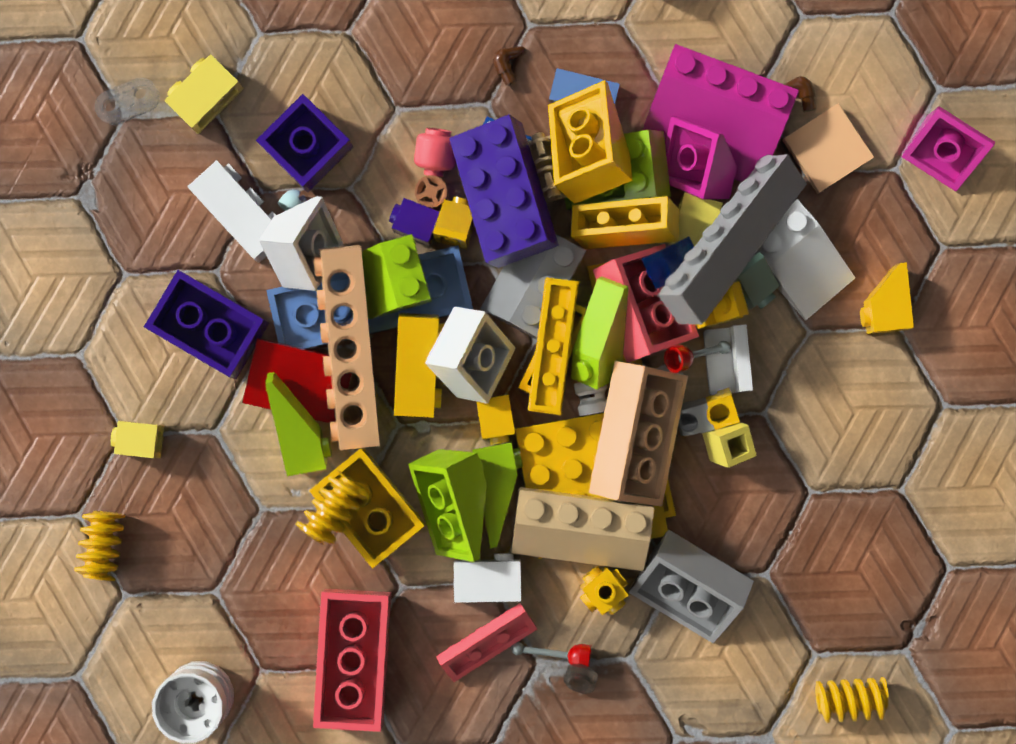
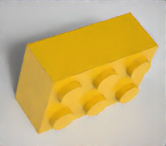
[309,448,426,569]

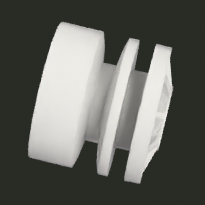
[152,661,234,743]

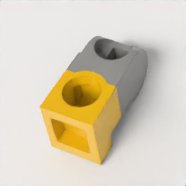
[678,387,740,436]

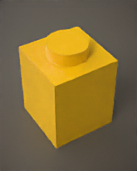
[476,395,515,445]

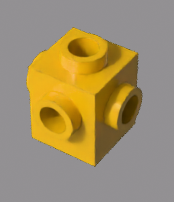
[580,566,628,616]

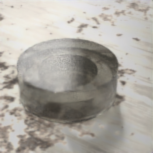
[563,664,598,694]

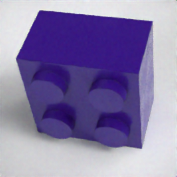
[256,94,353,193]

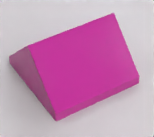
[901,106,995,191]

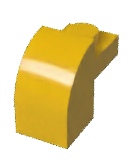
[697,281,749,329]

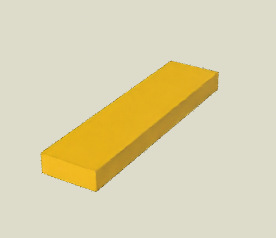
[528,277,579,415]

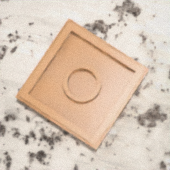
[782,103,874,194]

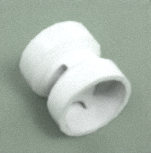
[574,383,607,416]

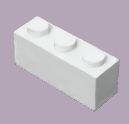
[187,160,276,263]

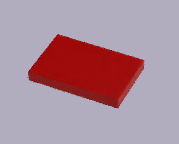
[242,338,352,423]

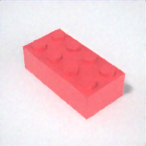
[313,589,392,732]

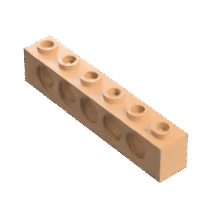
[313,245,380,450]

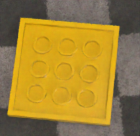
[515,413,668,559]

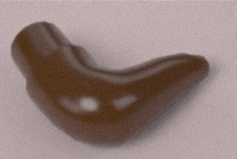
[493,46,525,86]
[784,76,816,112]

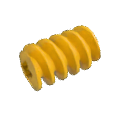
[296,470,369,545]
[74,511,126,581]
[815,677,889,723]

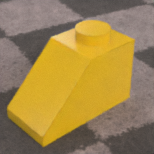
[433,197,474,250]
[860,262,914,334]

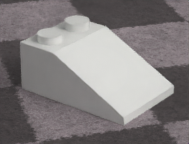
[755,199,855,320]

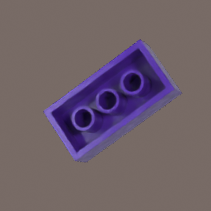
[449,114,559,268]

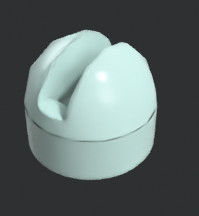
[277,189,307,211]

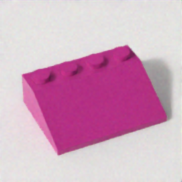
[642,44,799,182]

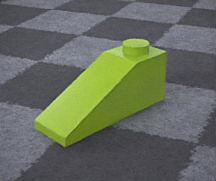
[571,276,628,390]
[265,372,332,476]
[472,442,523,548]

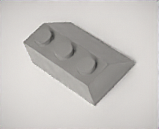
[480,235,586,340]
[629,530,754,643]

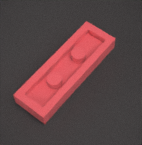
[436,603,537,682]

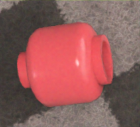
[414,128,456,177]

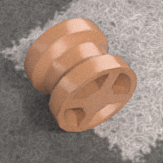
[415,175,448,211]

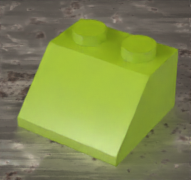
[362,234,432,320]

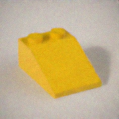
[548,80,633,204]

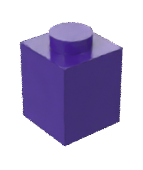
[389,198,440,247]

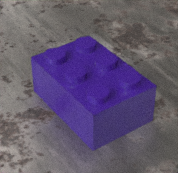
[144,270,269,379]

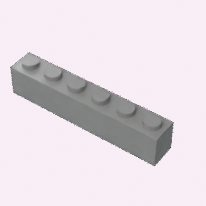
[658,154,807,325]

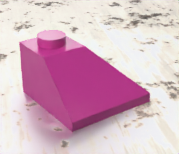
[665,116,737,199]

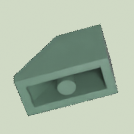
[734,251,779,310]

